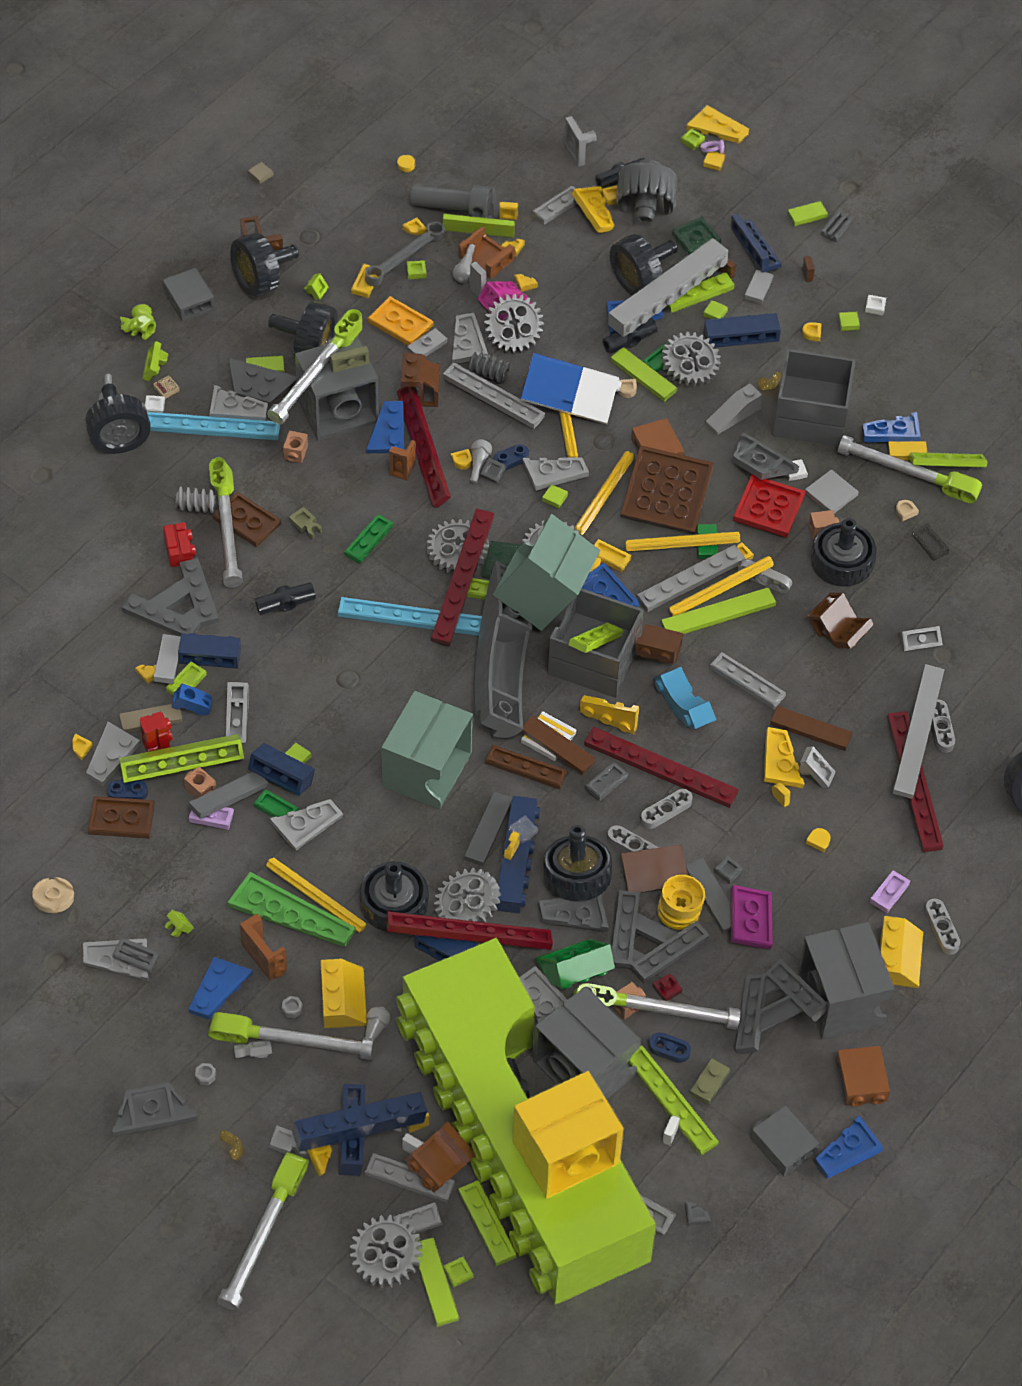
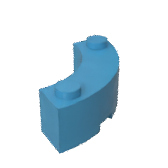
[654,667,716,729]

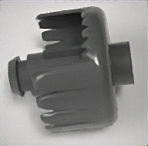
[616,159,678,223]

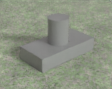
[799,746,836,788]

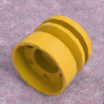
[657,875,705,930]

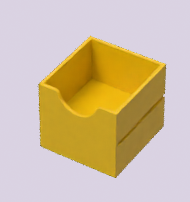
[513,1071,624,1199]

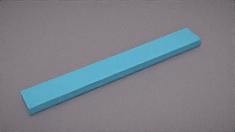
[148,412,280,440]
[338,597,482,636]

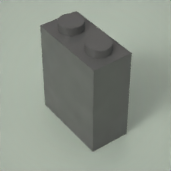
[163,268,215,321]
[750,1106,819,1177]

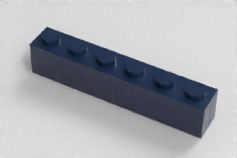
[496,796,540,914]
[292,1092,427,1152]

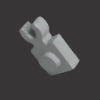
[234,1040,272,1058]
[268,1126,307,1157]

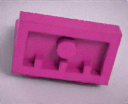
[477,281,532,321]

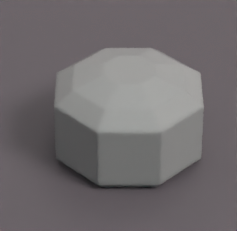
[282,996,303,1018]
[195,1063,216,1085]

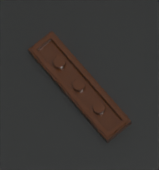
[770,706,853,751]
[521,715,596,775]
[485,745,568,790]

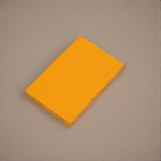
[368,296,433,346]

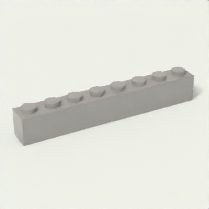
[608,239,728,337]

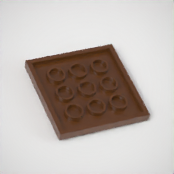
[621,445,714,534]

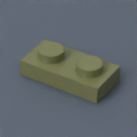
[330,346,369,373]
[690,1058,730,1105]

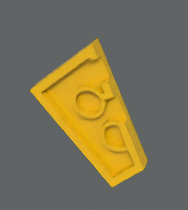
[686,105,749,144]
[571,186,614,233]
[580,695,639,735]

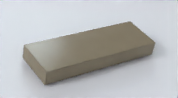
[120,704,183,733]

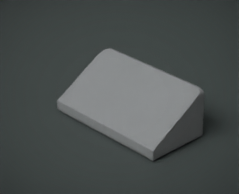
[899,626,943,651]
[640,1194,676,1235]

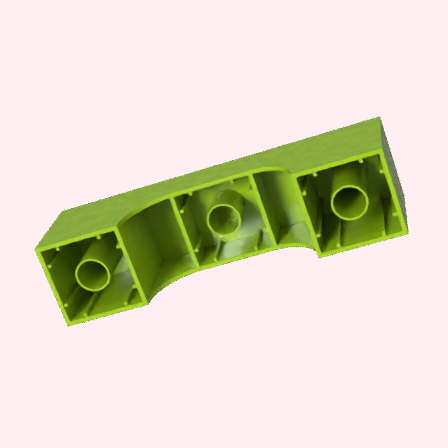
[396,938,656,1305]

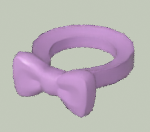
[700,140,724,154]

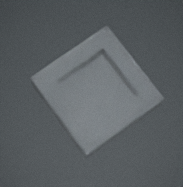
[509,816,538,843]

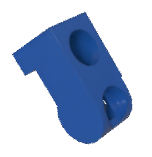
[172,683,212,715]

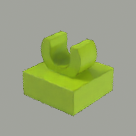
[304,274,329,300]
[165,910,194,937]

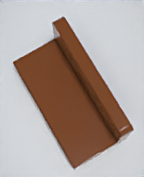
[389,440,416,480]

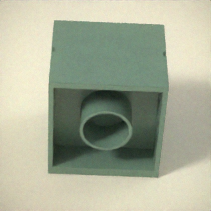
[492,514,600,631]
[381,691,473,809]

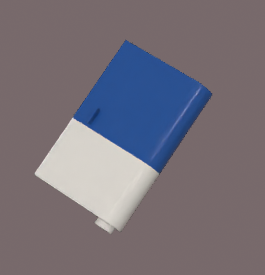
[521,353,622,424]

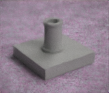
[564,116,597,167]

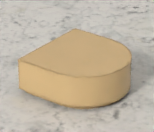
[618,379,637,398]
[895,500,919,521]

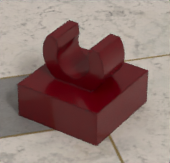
[653,973,683,1001]

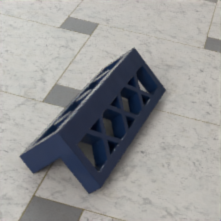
[731,214,782,273]

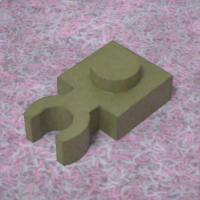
[289,507,322,539]

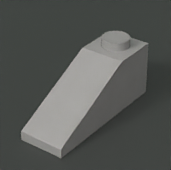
[706,384,762,435]
[226,682,249,743]

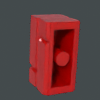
[163,522,196,567]
[139,711,173,752]

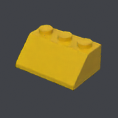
[879,916,923,988]
[321,959,367,1028]

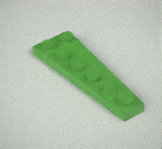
[228,872,356,947]

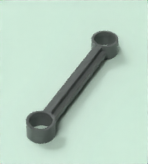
[365,221,445,286]

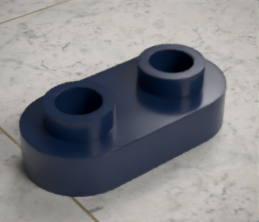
[494,444,529,471]
[107,780,148,800]
[649,1032,691,1063]

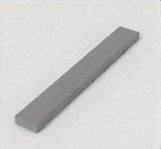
[893,664,945,799]

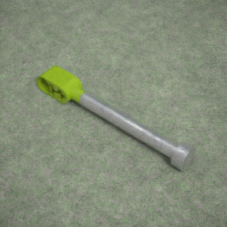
[267,309,362,425]
[838,435,982,503]
[209,457,243,588]
[574,983,740,1030]
[208,1012,376,1060]
[217,1152,309,1311]

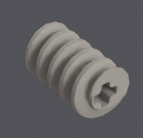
[175,486,217,514]

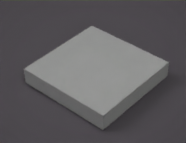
[805,469,859,513]

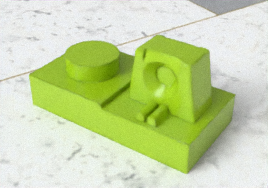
[142,341,168,382]

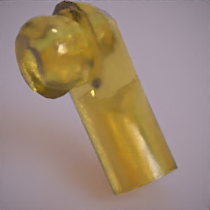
[757,371,782,390]
[220,1130,245,1160]

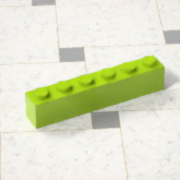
[119,734,244,783]

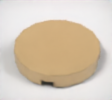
[32,877,74,913]

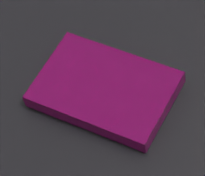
[730,885,773,950]

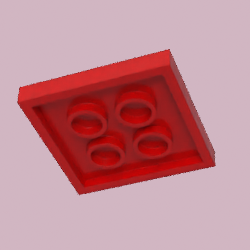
[733,475,806,538]

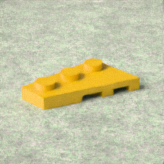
[763,727,805,788]

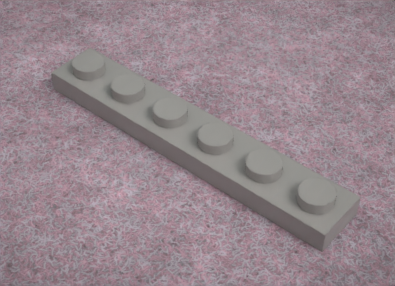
[443,362,545,429]
[637,545,745,612]

